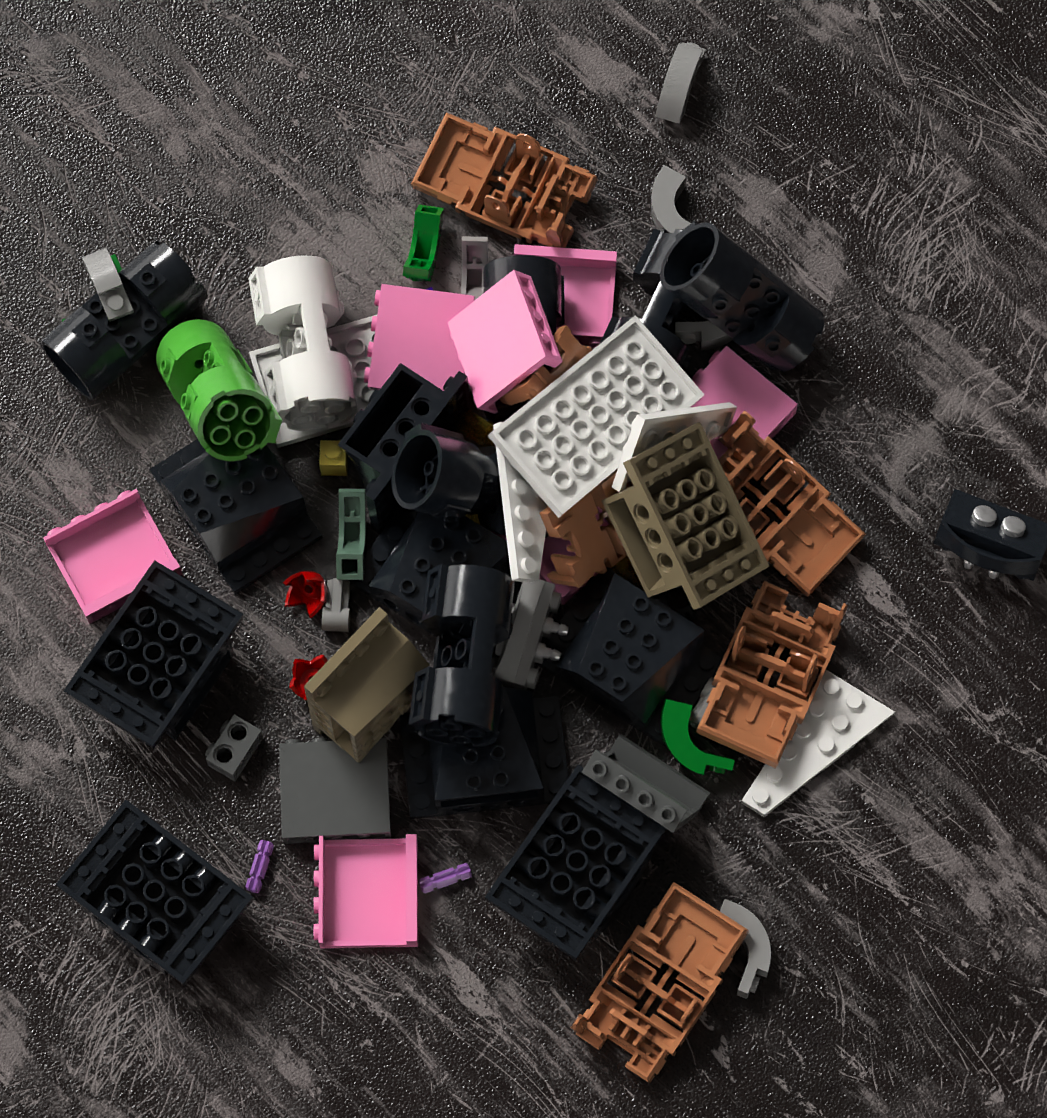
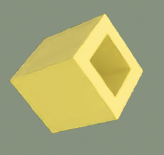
[319,440,348,476]

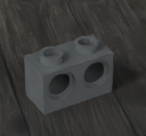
[205,715,264,781]

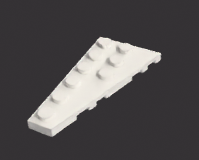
[612,402,737,492]
[493,422,547,583]
[741,670,895,817]

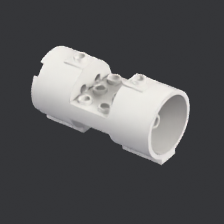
[248,255,357,431]

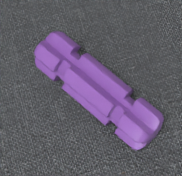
[245,840,274,893]
[419,863,472,894]

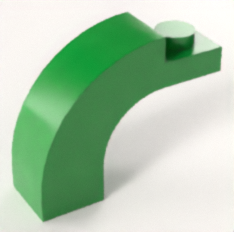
[403,205,444,282]
[660,698,735,775]

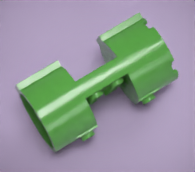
[156,319,282,461]

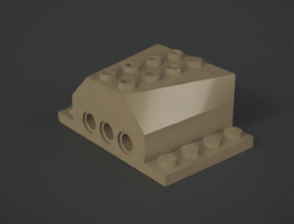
[601,422,769,610]
[304,607,430,763]

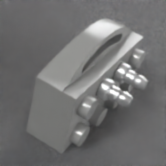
[494,579,569,690]

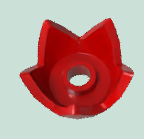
[282,571,327,618]
[290,655,328,700]

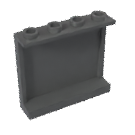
[582,734,711,833]
[279,737,392,844]

